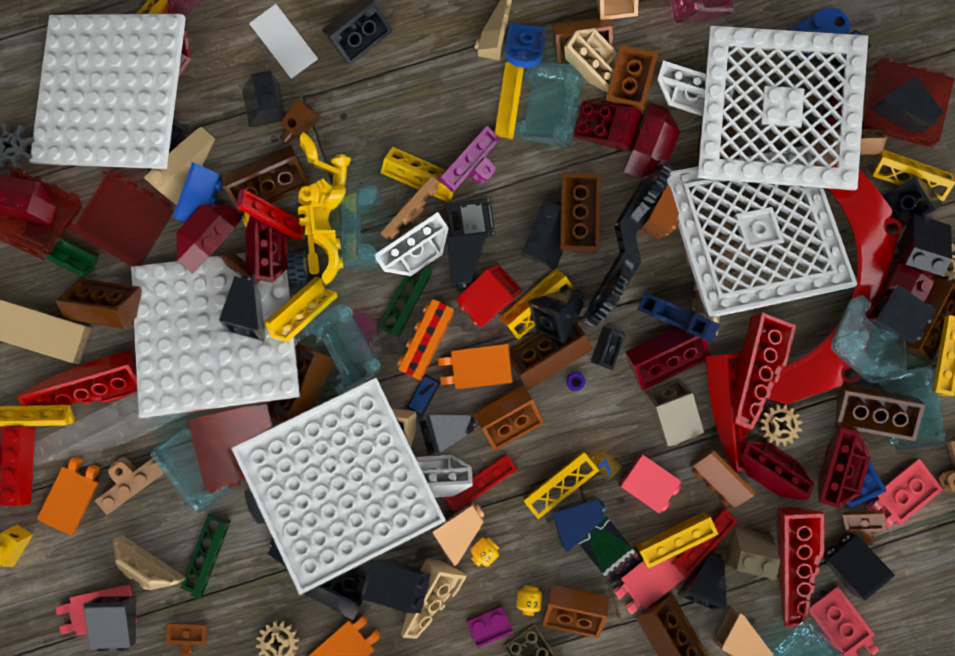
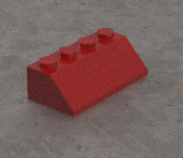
[0,426,35,506]

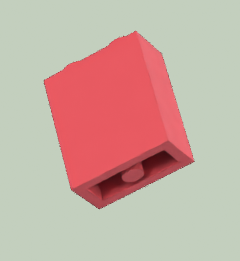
[619,454,681,514]

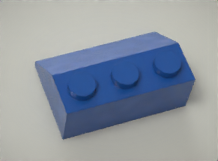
[173,162,223,224]

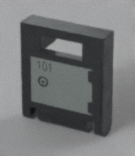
[445,198,496,238]

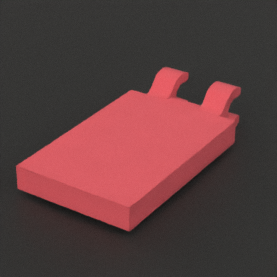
[865,459,943,528]
[613,555,685,615]
[56,584,137,636]
[808,586,879,656]

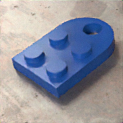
[788,8,850,61]
[505,23,547,68]

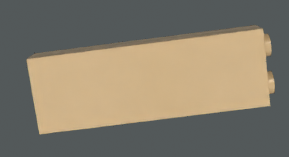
[0,299,92,364]

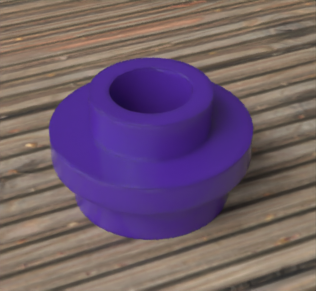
[566,372,585,391]

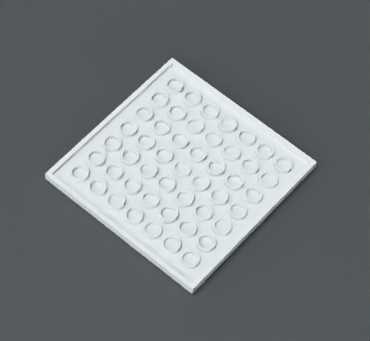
[30,14,186,169]
[131,253,300,418]
[232,378,446,595]

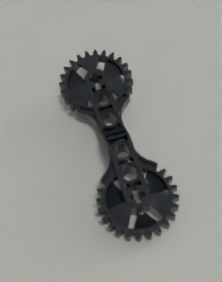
[583,160,673,328]

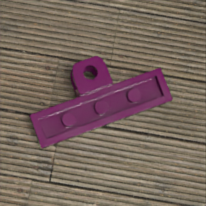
[439,126,500,192]

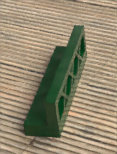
[14,221,99,277]
[378,265,433,338]
[180,514,231,599]

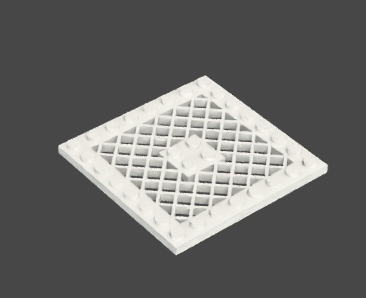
[697,26,868,190]
[665,146,857,319]

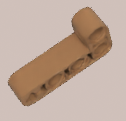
[811,129,888,166]

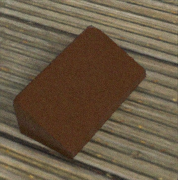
[222,254,260,285]

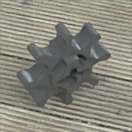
[0,123,34,170]

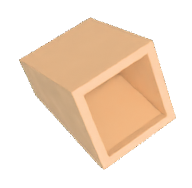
[596,0,638,20]
[433,502,484,566]
[713,606,773,656]

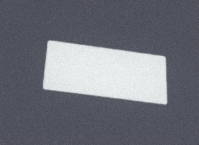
[249,4,318,78]

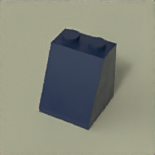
[551,496,606,552]

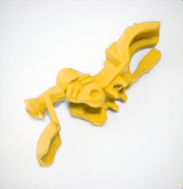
[298,132,351,286]

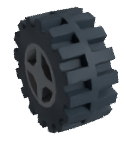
[287,250,310,286]

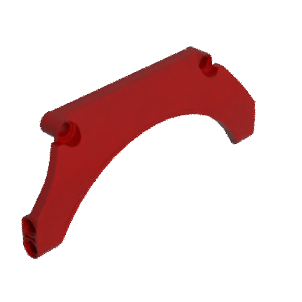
[766,160,902,405]

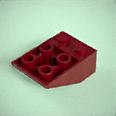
[573,101,642,151]

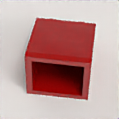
[456,263,524,328]

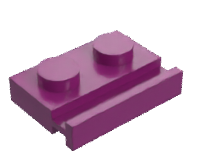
[466,605,513,648]

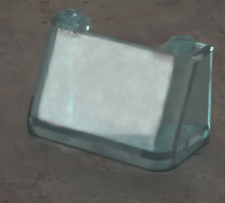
[515,63,583,148]
[341,185,380,269]
[831,295,907,383]
[303,304,381,396]
[879,365,947,450]
[150,421,243,513]

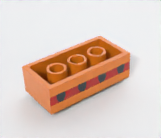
[397,299,454,380]

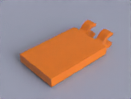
[438,344,513,389]
[37,456,101,536]
[308,614,381,656]

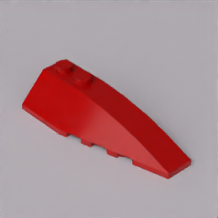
[733,312,796,430]
[16,350,138,406]
[706,353,749,472]
[778,507,824,628]

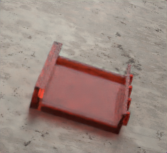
[862,58,954,147]
[0,166,82,260]
[68,170,174,268]
[185,402,273,493]

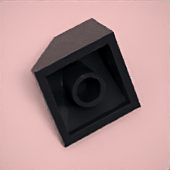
[882,176,942,227]

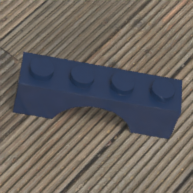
[637,292,720,342]

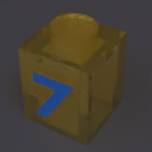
[590,450,621,481]

